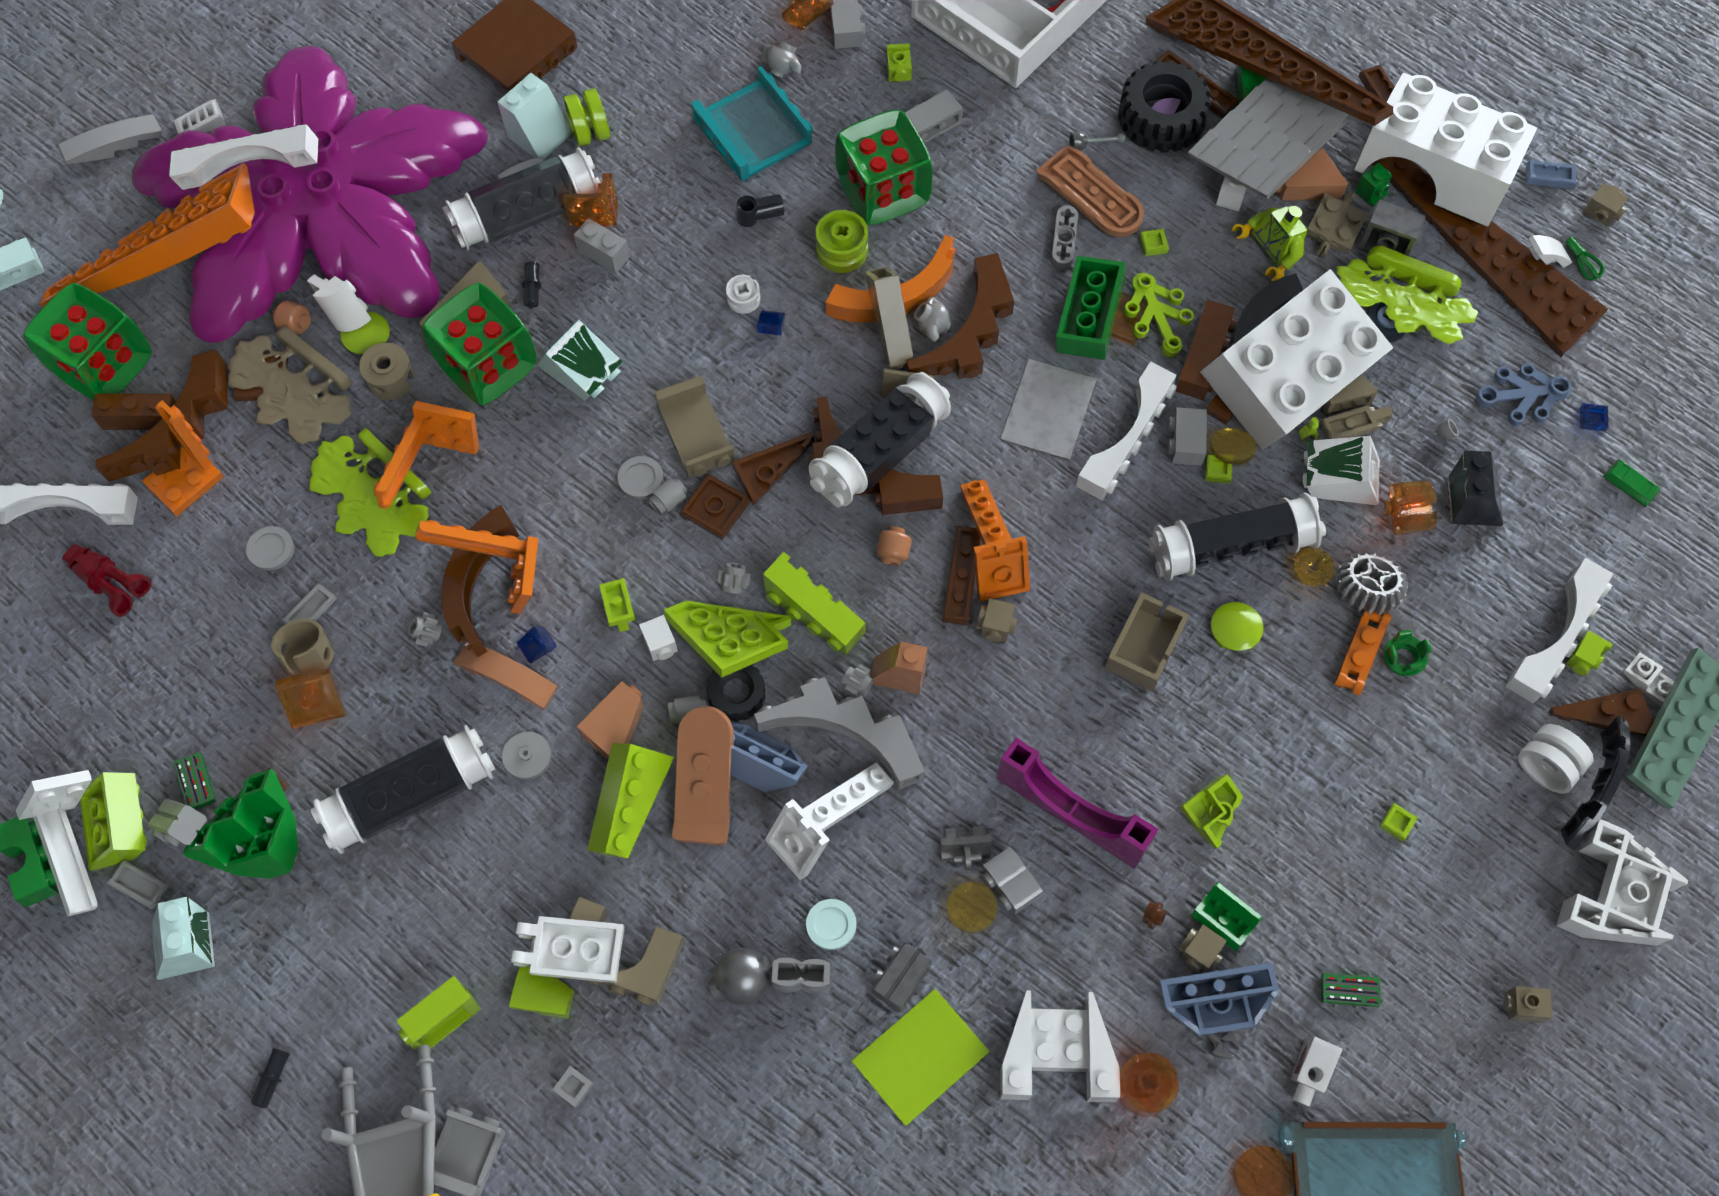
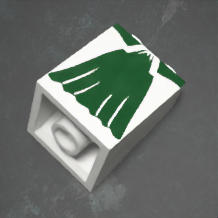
[1303,436,1380,505]

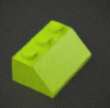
[80,772,147,871]

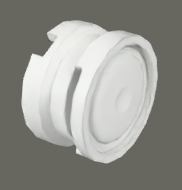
[726,274,761,314]

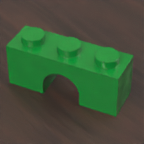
[0,816,59,907]

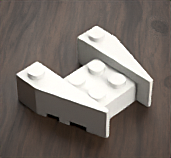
[1556,819,1688,946]
[1000,990,1120,1102]

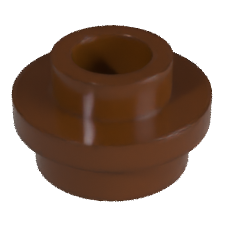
[1143,902,1166,929]

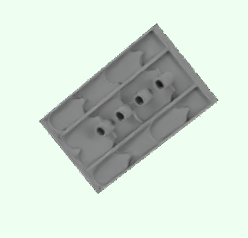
[1188,79,1353,199]

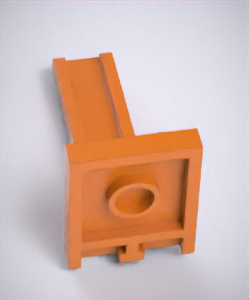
[142,400,224,517]
[374,401,479,509]
[960,479,1030,602]
[415,520,538,614]

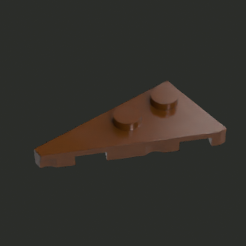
[732,432,815,505]
[1549,688,1654,736]

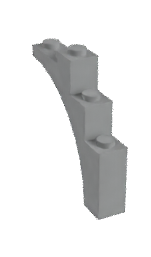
[754,677,925,790]

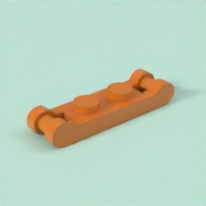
[1334,610,1392,696]

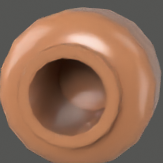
[272,300,311,335]
[876,526,912,566]

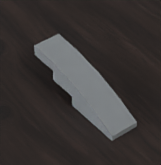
[58,114,162,165]

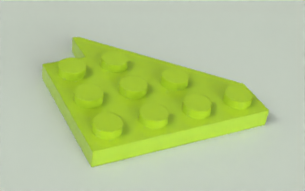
[664,601,791,678]

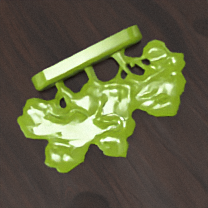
[1336,246,1478,344]
[309,427,432,557]

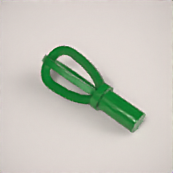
[1565,237,1605,281]

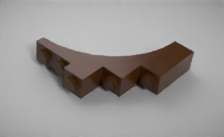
[906,253,1014,379]
[95,349,228,482]
[808,397,943,515]

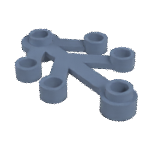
[1476,363,1572,426]

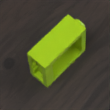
[396,976,481,1050]

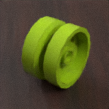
[563,87,611,147]
[815,210,868,273]

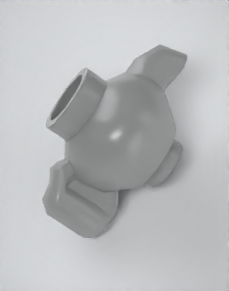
[760,41,802,78]
[914,297,951,342]

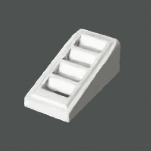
[174,99,226,134]

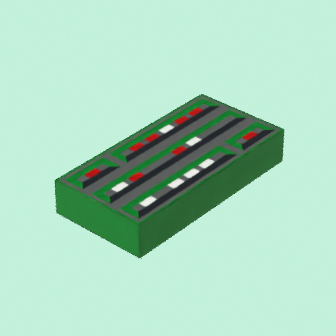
[173,751,217,810]
[1321,973,1381,1008]

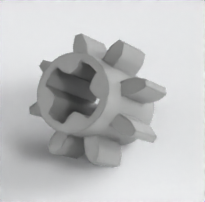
[717,563,751,594]
[408,612,441,647]
[841,664,874,698]

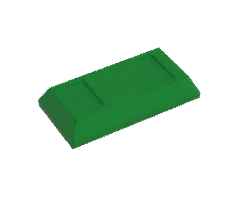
[1603,459,1661,507]

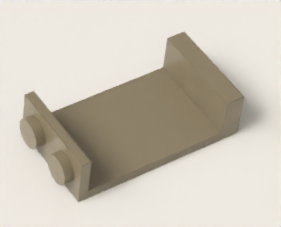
[655,376,735,478]

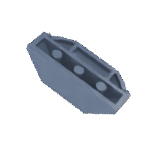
[730,722,808,792]
[1159,963,1279,1036]

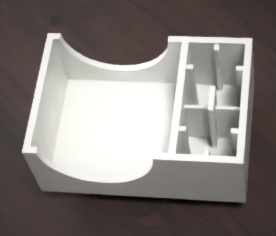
[1355,73,1537,227]
[1200,269,1393,450]

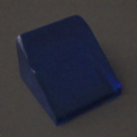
[757,310,785,336]
[517,626,557,663]

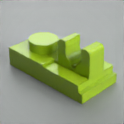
[599,578,635,632]

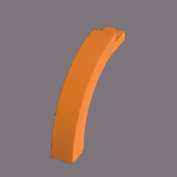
[826,235,956,323]

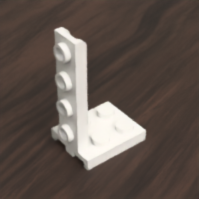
[765,763,894,880]
[16,770,97,917]

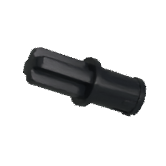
[522,261,541,309]
[251,1048,290,1109]

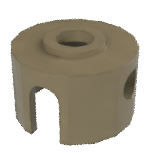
[359,343,415,400]
[271,619,334,679]

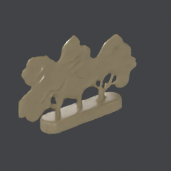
[228,325,352,444]

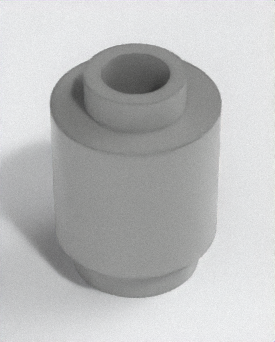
[648,478,687,515]
[668,695,707,725]

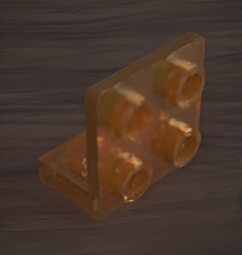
[782,0,834,31]
[563,173,618,227]

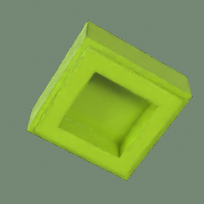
[1139,229,1169,256]
[1205,455,1233,484]
[1379,803,1418,842]

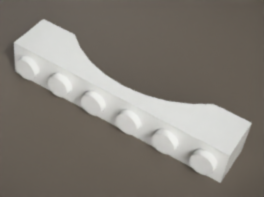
[169,124,318,190]
[1076,361,1177,501]
[0,483,138,525]
[1505,558,1613,704]

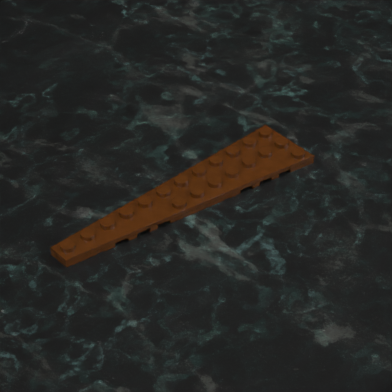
[1146,0,1393,126]
[1371,157,1608,358]

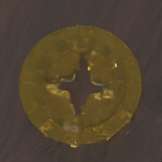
[1292,548,1335,588]

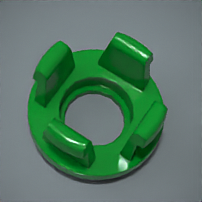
[1384,630,1432,676]

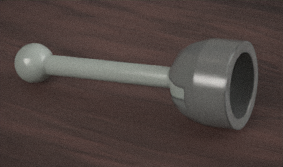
[1069,132,1126,150]

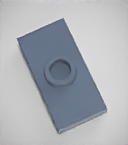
[1526,160,1576,189]

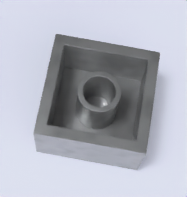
[1358,200,1426,256]

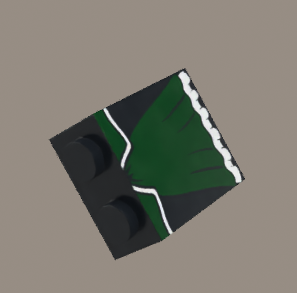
[1447,450,1503,526]

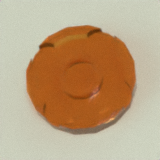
[1234,1146,1294,1196]

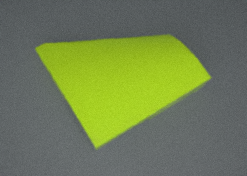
[1179,774,1243,849]
[509,966,574,1019]

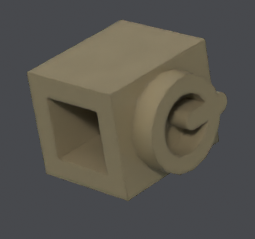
[1583,183,1629,227]
[976,598,1017,643]
[1178,925,1227,973]
[1503,986,1552,1023]

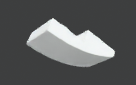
[1529,235,1572,268]
[1624,653,1675,707]

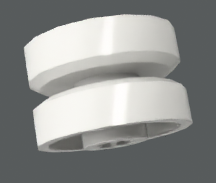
[1518,724,1594,794]

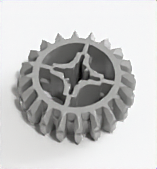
[1335,551,1409,616]

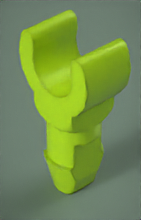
[1298,417,1319,442]

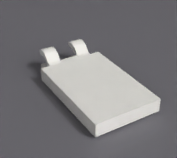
[511,916,624,983]

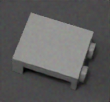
[434,1107,506,1196]

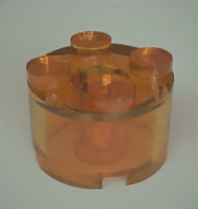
[1385,480,1437,535]
[1119,1052,1179,1117]

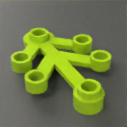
[1124,273,1194,358]

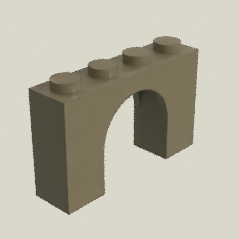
[569,897,685,1007]

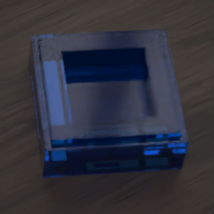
[1580,403,1609,432]

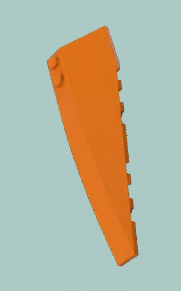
[39,163,255,307]

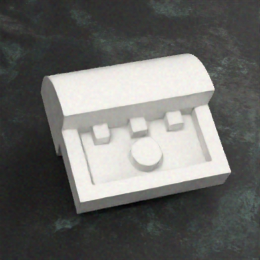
[307,274,371,332]

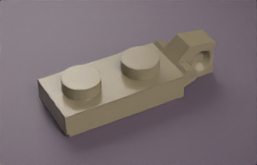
[1321,405,1393,439]

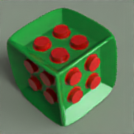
[835,110,933,225]
[422,282,537,406]
[23,283,152,401]

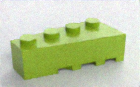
[763,551,866,655]
[587,743,674,859]

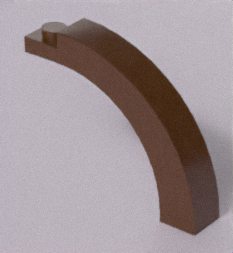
[441,505,519,657]

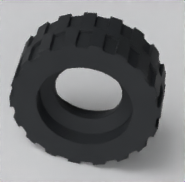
[706,665,766,722]

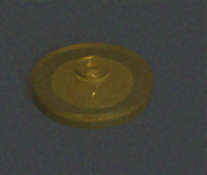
[1210,428,1256,465]
[947,882,997,933]

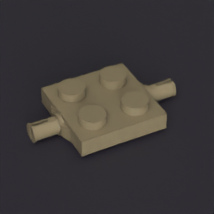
[1307,191,1368,258]

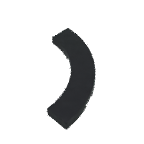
[1233,273,1304,345]
[1561,715,1630,850]

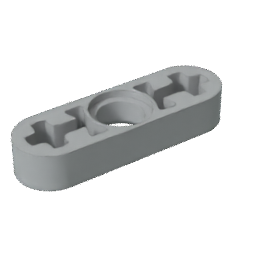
[1051,205,1078,270]

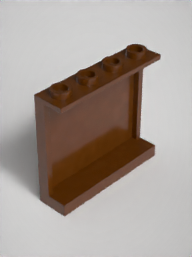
[451,0,578,92]

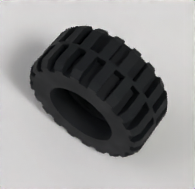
[1118,60,1211,153]

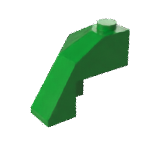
[183,769,298,879]

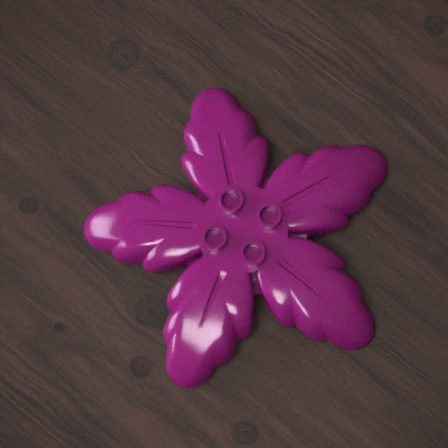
[131,46,488,343]

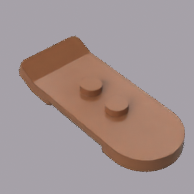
[1037,146,1144,237]
[672,707,734,846]

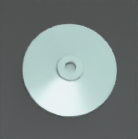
[806,899,856,950]

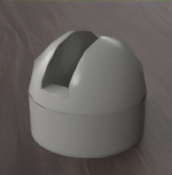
[1436,418,1459,440]

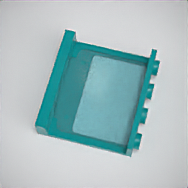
[691,66,813,182]

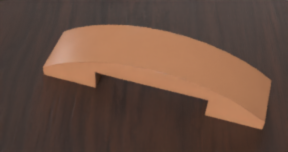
[453,646,558,710]

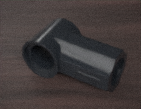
[737,194,784,227]

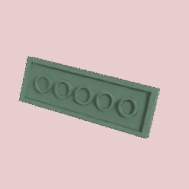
[1626,647,1719,809]

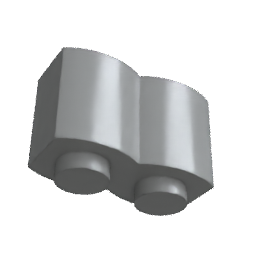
[981,847,1043,915]
[772,958,831,994]

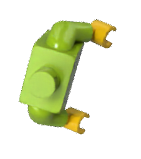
[1232,206,1307,282]

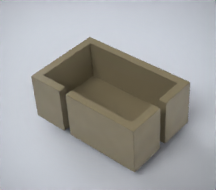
[1105,592,1190,692]

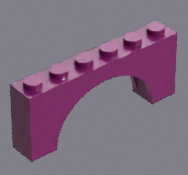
[996,737,1159,869]

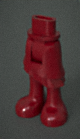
[62,544,151,617]

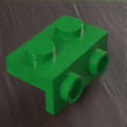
[1190,882,1262,952]

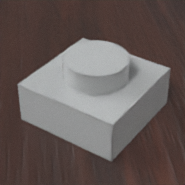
[552,1066,594,1108]

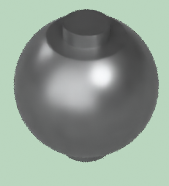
[708,948,772,1006]

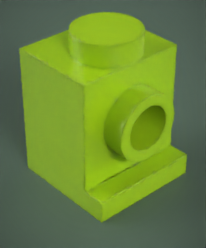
[886,43,912,82]
[1566,630,1613,676]

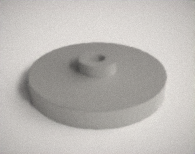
[617,456,664,500]
[246,526,294,571]
[502,732,552,780]

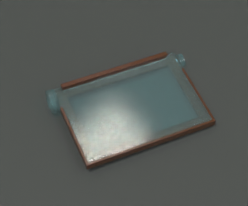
[1279,1122,1465,1196]

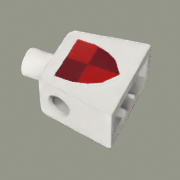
[1291,1036,1342,1107]

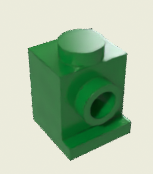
[1355,163,1392,207]

